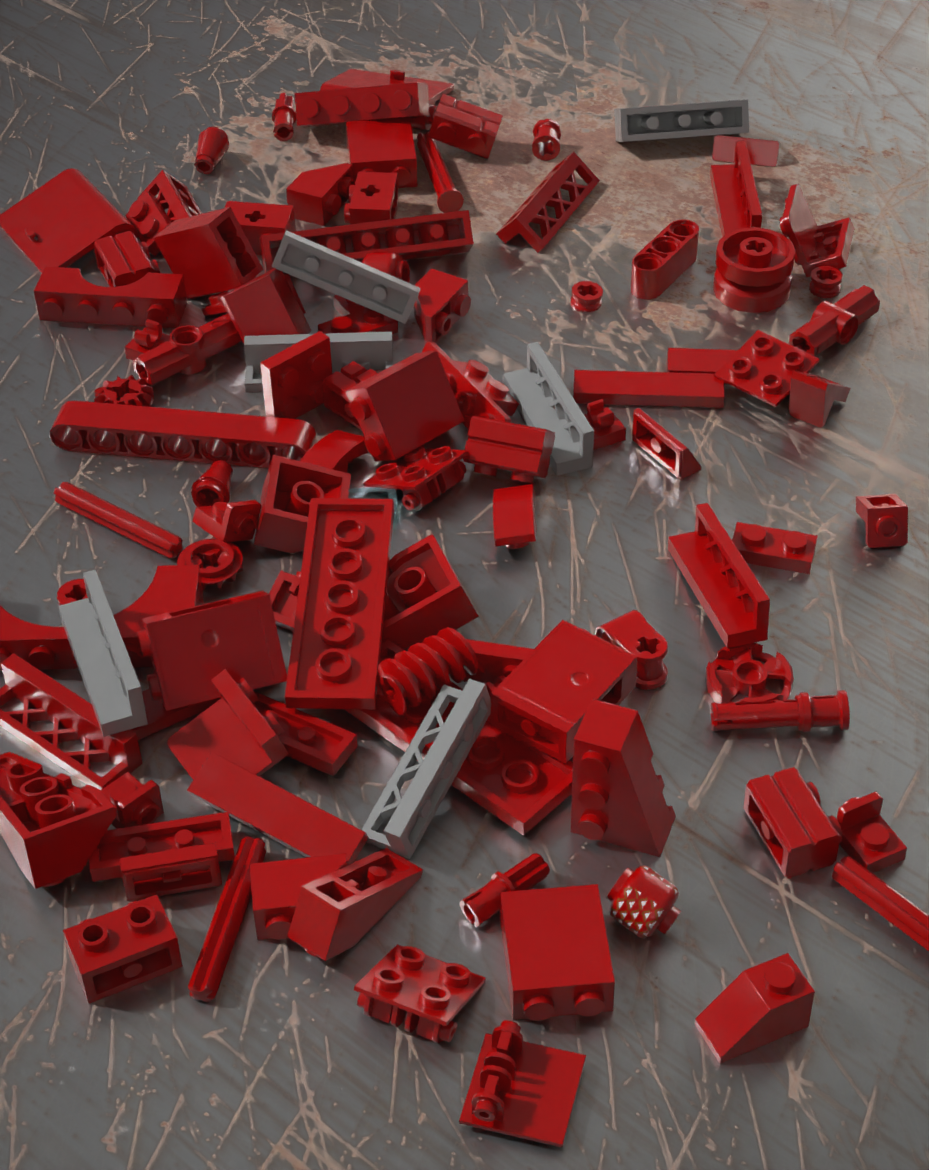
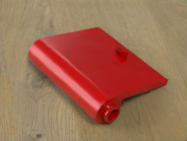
[320,69,454,130]
[0,168,138,274]

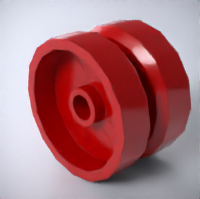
[713,227,795,313]

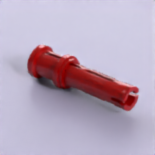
[711,690,850,732]

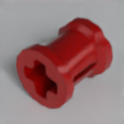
[532,119,561,161]

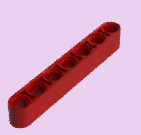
[50,400,316,468]

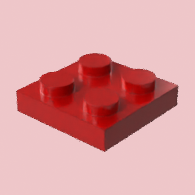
[260,331,333,419]

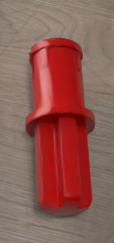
[272,93,297,141]
[459,853,550,927]

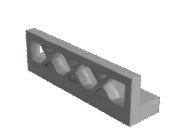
[272,230,420,324]
[244,332,393,392]
[503,342,594,476]
[58,570,148,737]
[361,679,491,859]

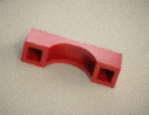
[294,82,430,127]
[34,266,187,328]

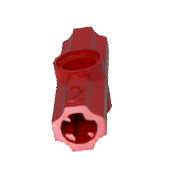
[788,285,880,356]
[133,313,242,386]

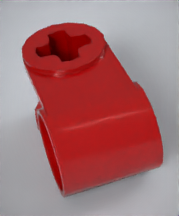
[595,610,668,690]

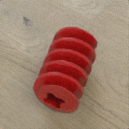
[378,627,478,715]

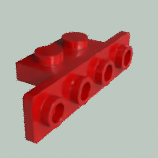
[422,341,519,429]

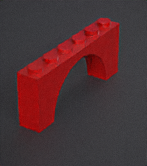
[0,565,204,671]

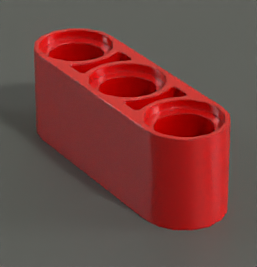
[631,220,699,300]

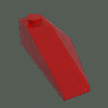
[382,534,479,649]
[0,751,117,889]

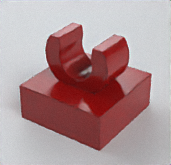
[124,319,170,361]
[584,399,626,451]

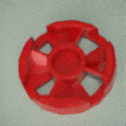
[705,643,794,703]

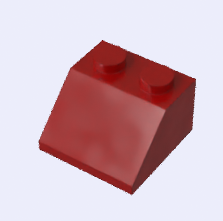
[254,455,351,554]

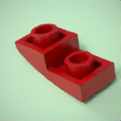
[300,430,368,473]
[493,484,537,549]

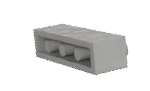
[614,100,749,142]

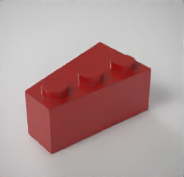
[571,699,676,857]

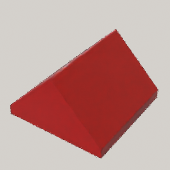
[220,268,312,343]

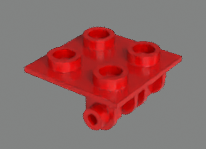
[714,330,820,407]
[363,445,469,511]
[354,944,486,1044]
[459,1020,586,1147]

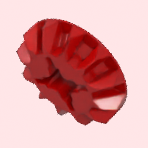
[94,375,154,407]
[177,538,243,591]

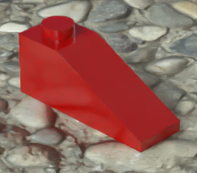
[287,848,423,961]

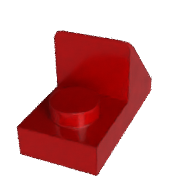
[789,370,851,428]

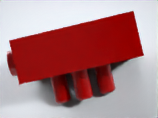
[137,590,287,711]
[491,620,637,764]

